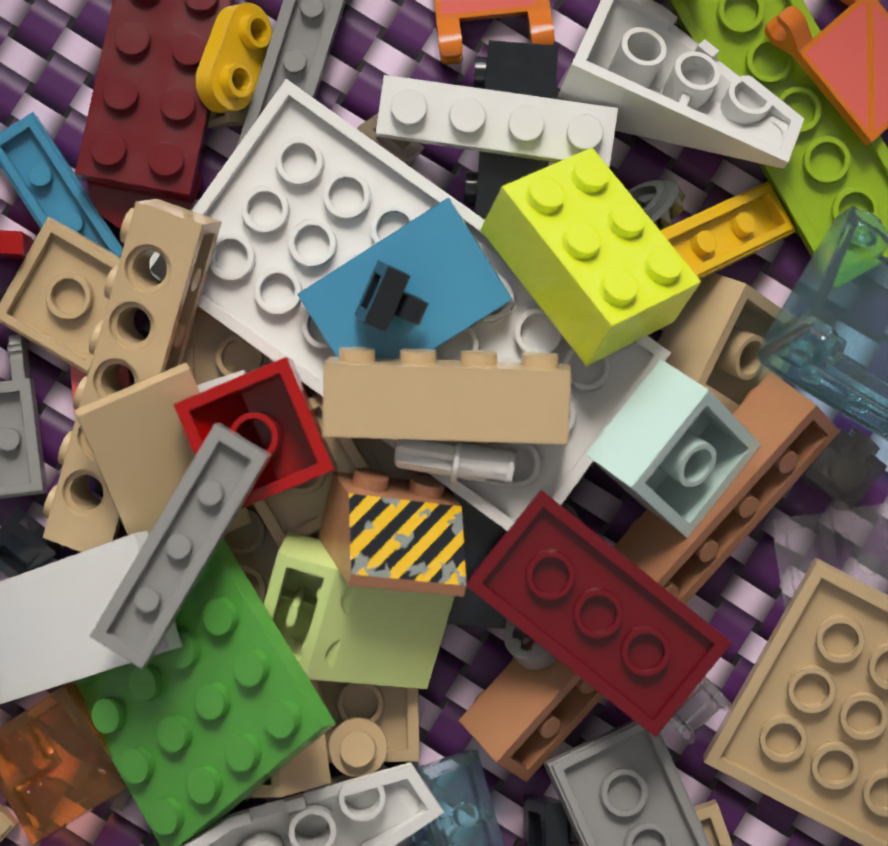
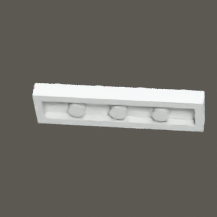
[376,75,618,167]

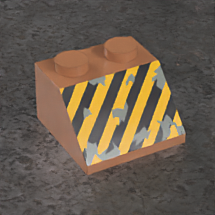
[318,468,466,597]

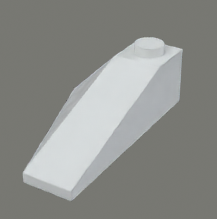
[557,0,804,169]
[182,762,444,846]

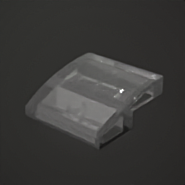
[771,502,888,609]

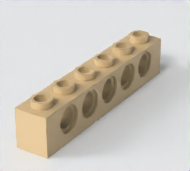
[43,199,222,552]

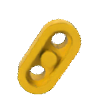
[195,3,272,113]

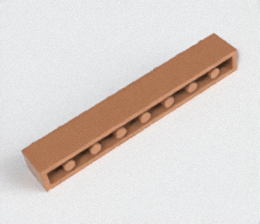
[458,371,840,782]

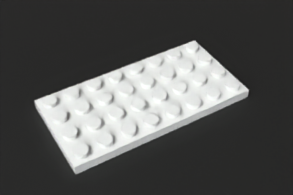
[150,79,671,530]

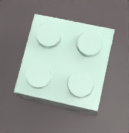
[585,359,762,538]

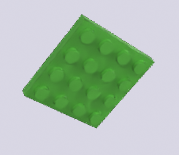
[68,539,336,846]

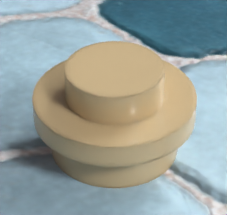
[329,717,388,777]

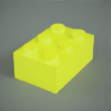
[480,148,701,366]

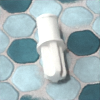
[394,439,517,488]

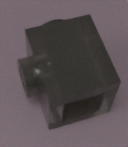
[799,428,888,512]

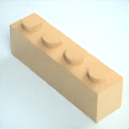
[322,347,571,445]

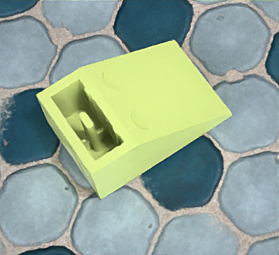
[264,530,455,689]

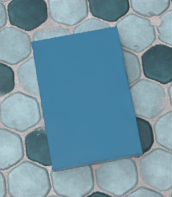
[297,197,513,359]

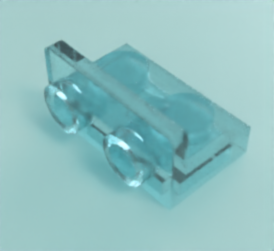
[410,750,504,846]

